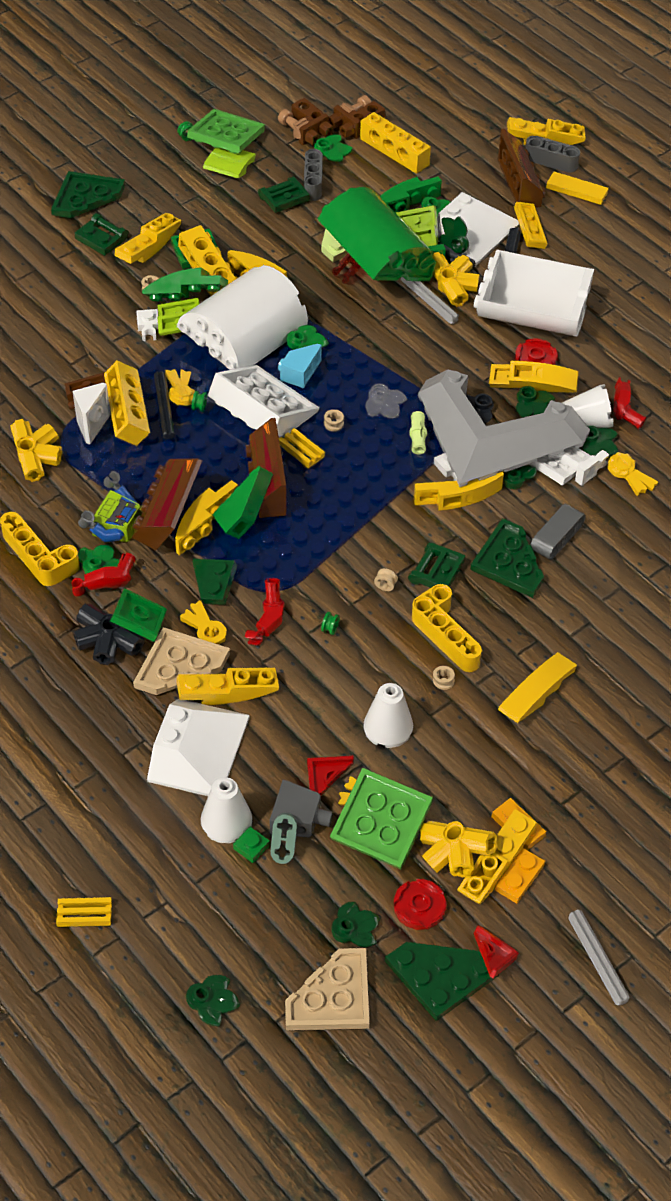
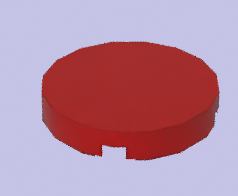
[515,338,558,365]
[393,879,447,930]

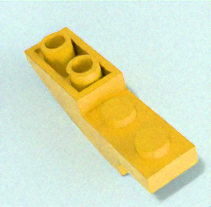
[507,117,586,145]
[115,213,182,264]
[228,250,287,277]
[489,361,579,393]
[414,471,504,511]
[175,480,238,555]
[176,668,279,705]
[457,809,537,905]

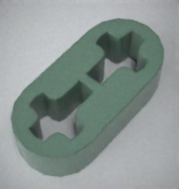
[271,813,297,864]

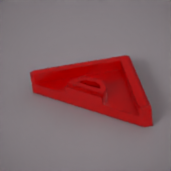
[307,756,354,795]
[473,925,519,978]

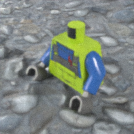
[78,471,142,542]

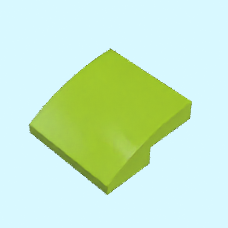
[203,148,256,178]
[396,205,438,246]
[157,298,200,336]

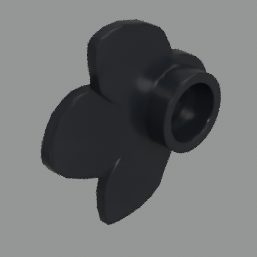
[466,394,494,424]

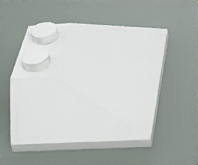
[437,192,520,267]
[147,699,249,796]

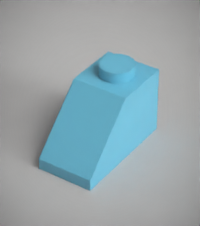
[278,344,322,388]

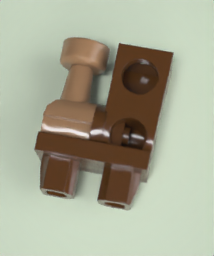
[329,95,386,139]
[278,98,333,146]

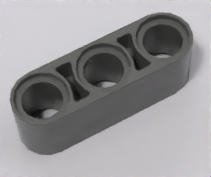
[525,136,580,172]
[304,149,322,201]
[531,503,586,560]

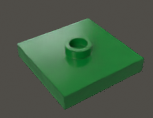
[110,588,167,642]

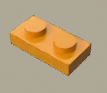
[491,798,546,850]
[495,848,545,904]

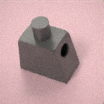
[270,780,333,837]

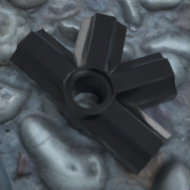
[73,603,145,665]

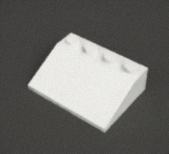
[208,365,319,438]

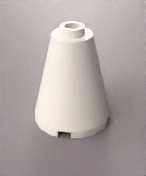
[562,384,613,428]
[364,683,413,748]
[201,777,252,843]

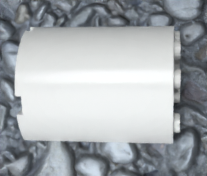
[474,250,594,337]
[177,265,308,370]

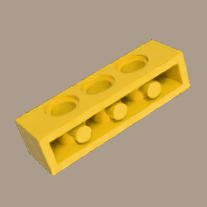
[360,112,431,174]
[178,225,238,296]
[104,360,150,446]

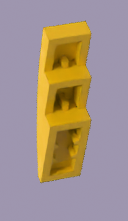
[498,652,577,723]

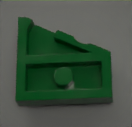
[192,559,237,605]

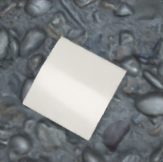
[529,446,591,485]

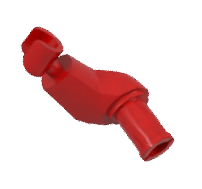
[613,377,647,429]
[71,552,136,596]
[245,578,285,645]

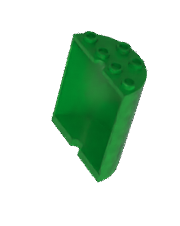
[318,187,436,281]

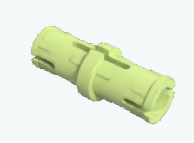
[409,411,427,455]

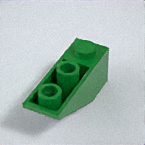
[212,466,273,539]

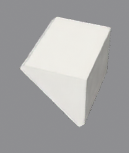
[73,383,110,444]

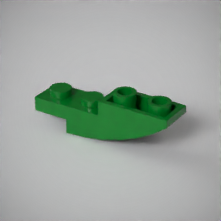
[380,176,442,213]
[142,268,228,302]

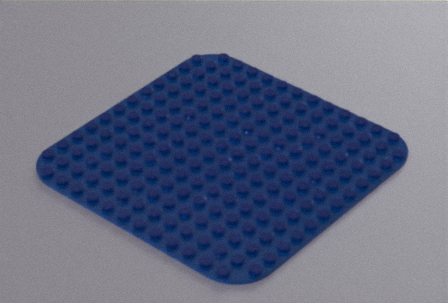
[61,319,444,592]

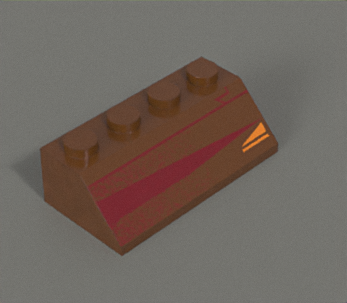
[498,129,545,208]
[245,418,287,518]
[132,459,202,551]

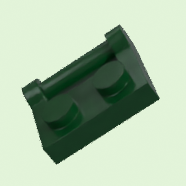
[258,176,310,213]
[74,213,129,256]
[408,543,465,588]

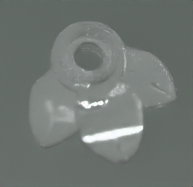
[366,384,407,418]

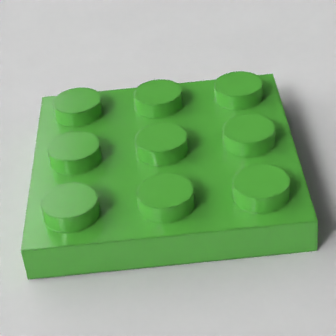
[187,109,265,153]
[330,768,433,870]

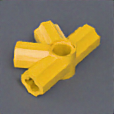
[433,252,479,307]
[10,419,63,482]
[420,821,498,878]

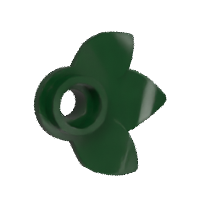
[438,216,469,253]
[516,386,555,418]
[583,426,618,457]
[503,465,537,489]
[331,902,380,947]
[186,975,240,1027]

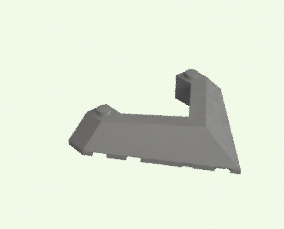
[418,369,590,487]

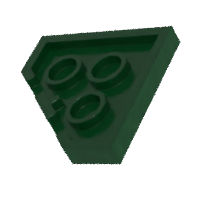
[51,171,126,218]
[470,518,544,598]
[385,942,499,1021]

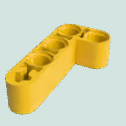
[0,512,80,586]
[411,584,482,672]

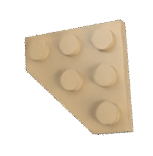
[133,627,230,695]
[285,948,369,1030]

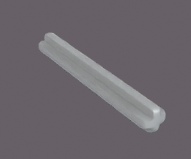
[401,277,459,324]
[568,910,629,1006]

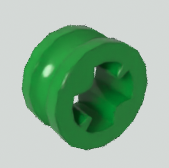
[177,121,193,141]
[192,391,207,412]
[321,611,340,635]

